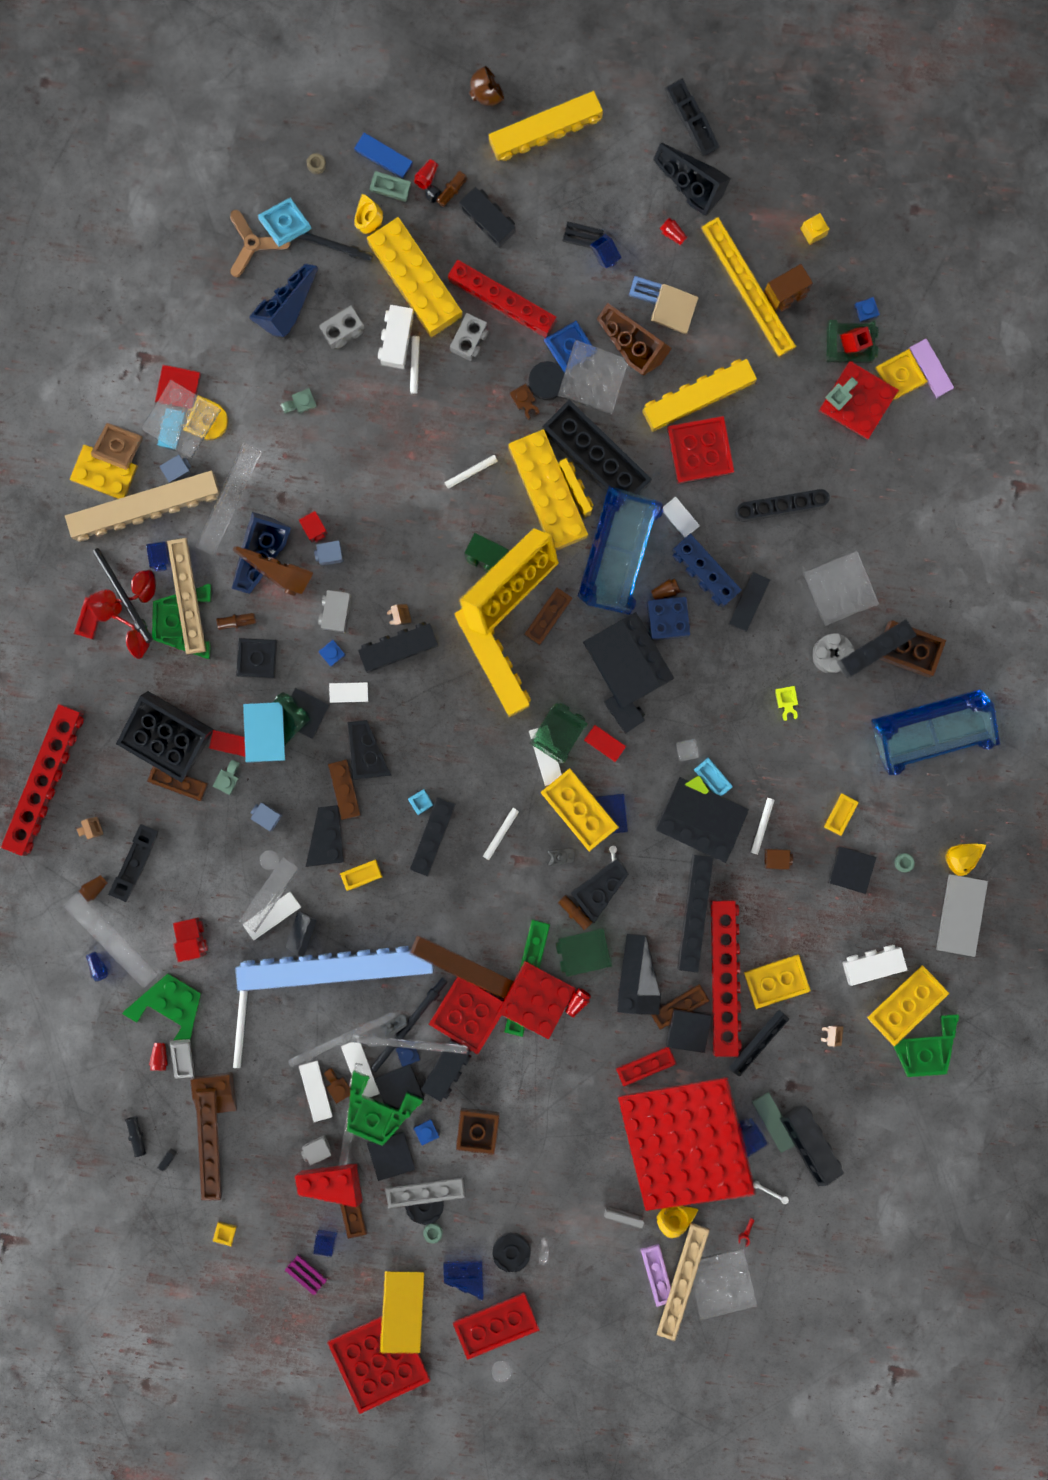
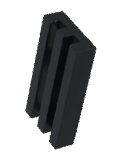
[563,221,604,250]

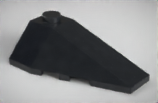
[653,143,731,216]
[617,934,661,1015]

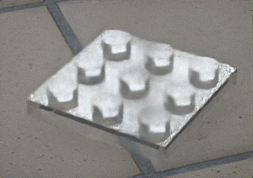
[558,340,627,415]
[141,380,221,459]
[803,551,879,626]
[692,1248,757,1320]

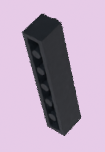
[677,854,714,973]

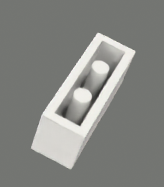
[378,305,414,369]
[842,944,907,986]

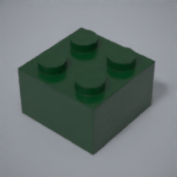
[464,533,509,573]

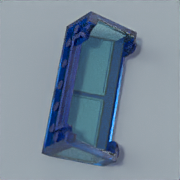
[578,486,663,615]
[871,689,1000,776]

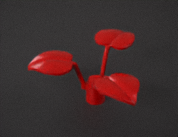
[84,569,156,659]

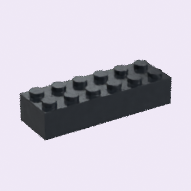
[542,399,652,510]

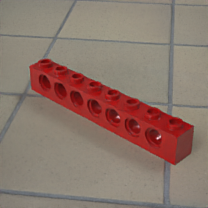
[1,704,84,856]
[710,900,742,1057]

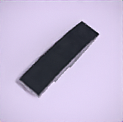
[665,78,720,156]

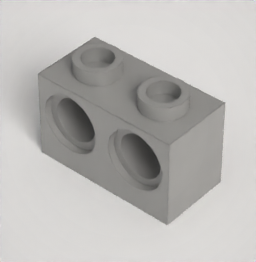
[319,306,365,349]
[450,313,489,361]

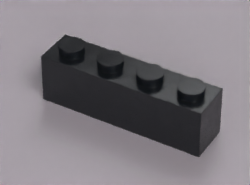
[837,619,917,678]
[358,622,439,673]
[410,797,456,877]
[780,1105,844,1186]

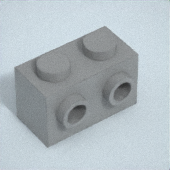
[318,590,351,633]

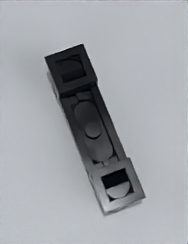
[108,824,158,902]

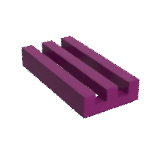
[285,1254,327,1295]

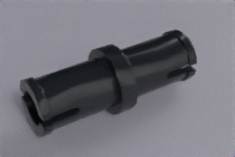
[125,1116,147,1157]

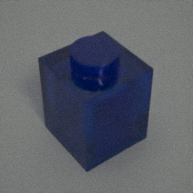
[590,235,622,268]
[146,541,171,572]
[313,1230,337,1257]

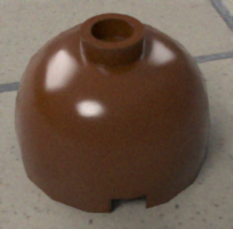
[469,66,505,106]

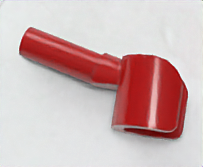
[738,1218,755,1247]

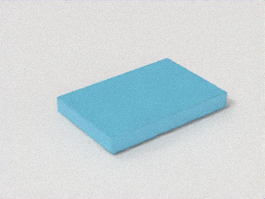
[243,702,285,763]

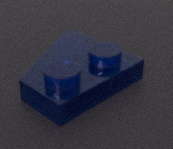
[443,1260,484,1300]

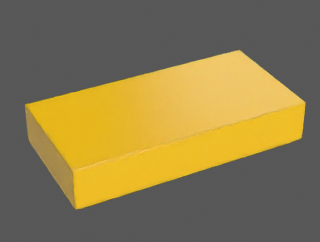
[824,793,859,836]
[340,859,383,891]

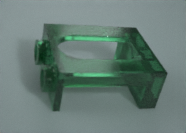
[826,320,879,363]

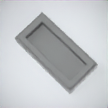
[170,1039,195,1079]
[604,1207,644,1228]

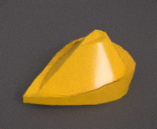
[355,194,383,234]
[945,844,986,876]
[656,1206,699,1238]

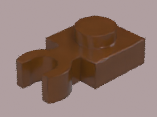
[509,383,539,420]

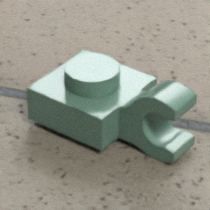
[825,377,858,411]
[281,388,317,414]
[213,760,240,795]

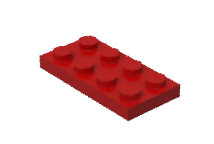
[453,1292,539,1360]

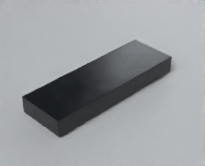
[729,572,770,632]

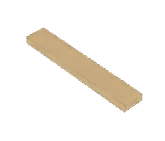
[167,538,206,655]
[657,1223,710,1341]

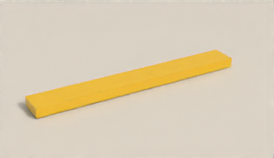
[702,217,796,357]

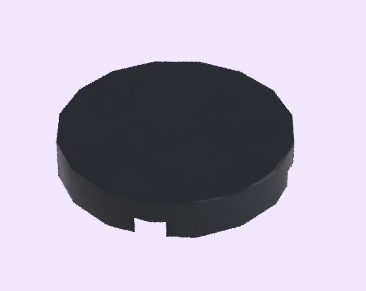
[528,361,567,400]
[405,1201,444,1225]
[492,1233,531,1273]

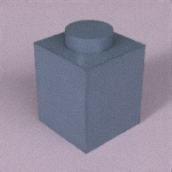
[159,455,192,483]
[314,541,344,566]
[251,803,283,831]

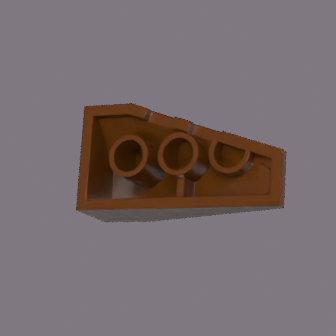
[597,303,672,376]
[233,546,313,597]

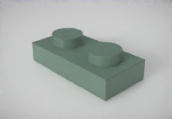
[369,171,412,202]

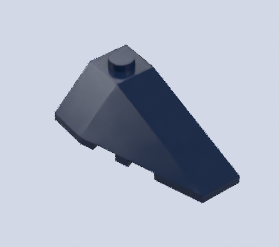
[249,264,318,337]
[231,512,291,594]

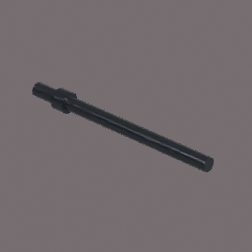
[298,232,374,261]
[93,548,153,643]
[370,977,448,1072]

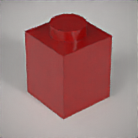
[840,327,873,353]
[299,511,328,543]

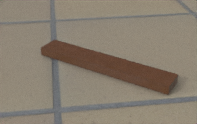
[410,936,514,999]
[196,1089,222,1201]

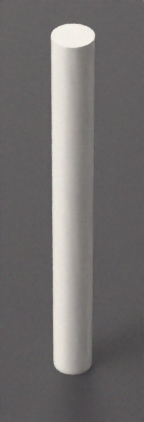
[233,990,248,1068]

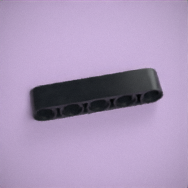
[735,489,830,522]

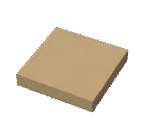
[651,284,698,334]

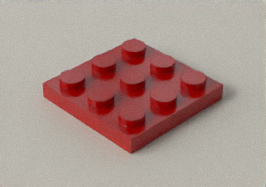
[819,361,899,440]
[667,416,734,483]
[498,961,576,1040]
[428,977,503,1054]

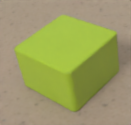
[685,776,709,794]

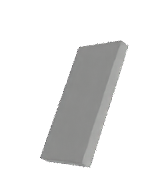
[936,874,988,957]

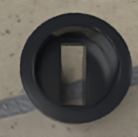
[425,186,442,203]

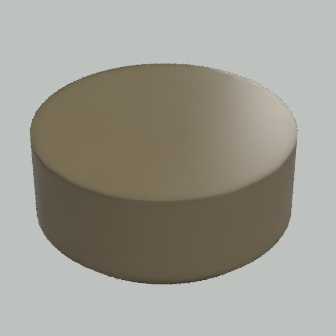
[307,153,326,174]

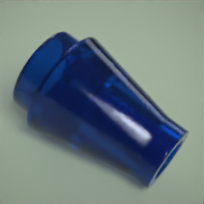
[85,952,109,982]

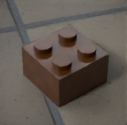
[764,264,813,312]
[456,1107,499,1155]

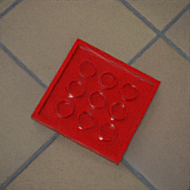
[327,1316,430,1414]

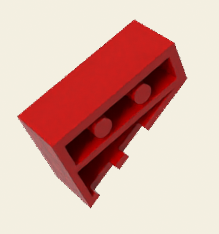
[295,1163,363,1207]

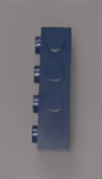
[672,533,742,607]

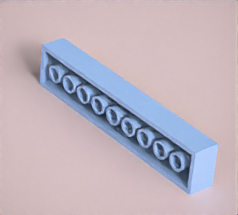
[236,946,434,991]

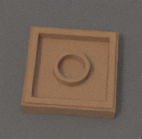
[91,423,143,470]

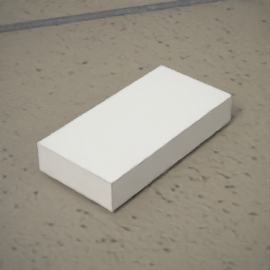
[661,497,700,538]
[329,682,369,703]

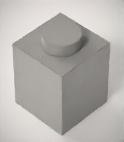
[301,1135,333,1165]

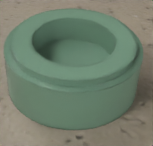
[894,853,915,873]
[423,1223,443,1243]

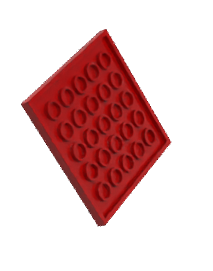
[618,1077,756,1211]

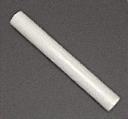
[410,336,420,394]
[444,455,498,489]
[750,798,775,855]
[483,808,519,860]

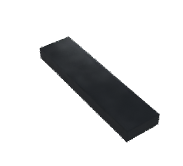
[728,1010,789,1076]

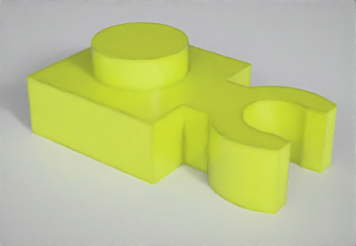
[775,686,798,721]

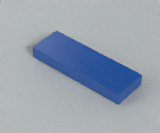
[354,133,413,179]

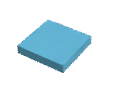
[258,198,311,247]

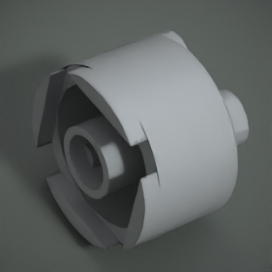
[813,633,854,673]

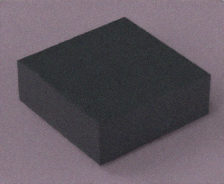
[157,1148,177,1172]

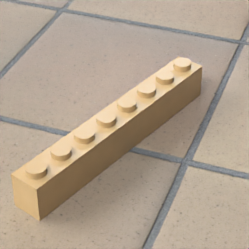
[65,471,221,542]

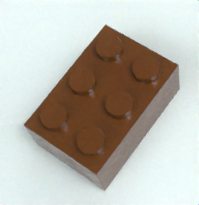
[879,620,946,678]

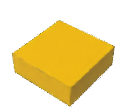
[213,1221,237,1246]

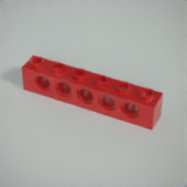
[448,259,557,338]

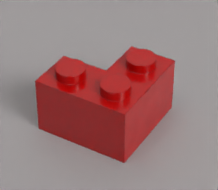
[173,917,208,962]

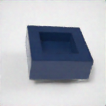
[396,1041,421,1067]

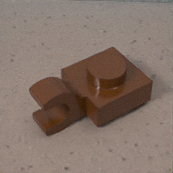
[324,1068,351,1104]

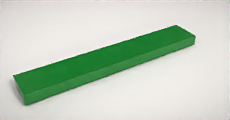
[504,920,550,1037]

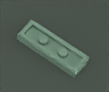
[752,1092,795,1153]

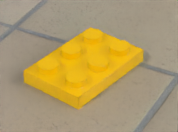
[69,444,138,499]
[559,458,594,519]

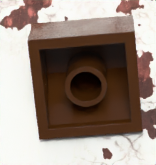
[190,1072,237,1113]

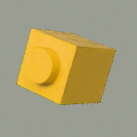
[801,213,830,245]

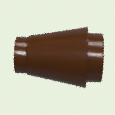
[651,578,681,600]
[78,875,108,902]

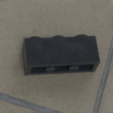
[459,187,515,248]
[421,1038,472,1102]

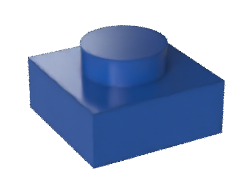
[855,297,880,323]
[319,640,345,667]
[414,1119,439,1145]

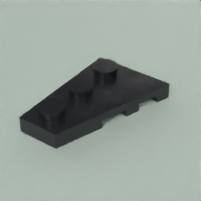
[347,720,392,780]
[305,805,344,867]
[571,858,629,923]

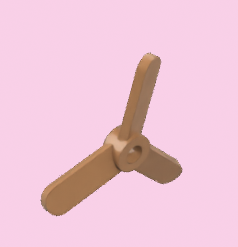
[230,210,290,277]

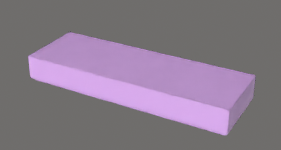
[909,339,954,398]
[641,1244,671,1307]

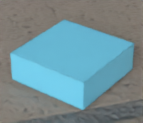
[408,789,434,815]

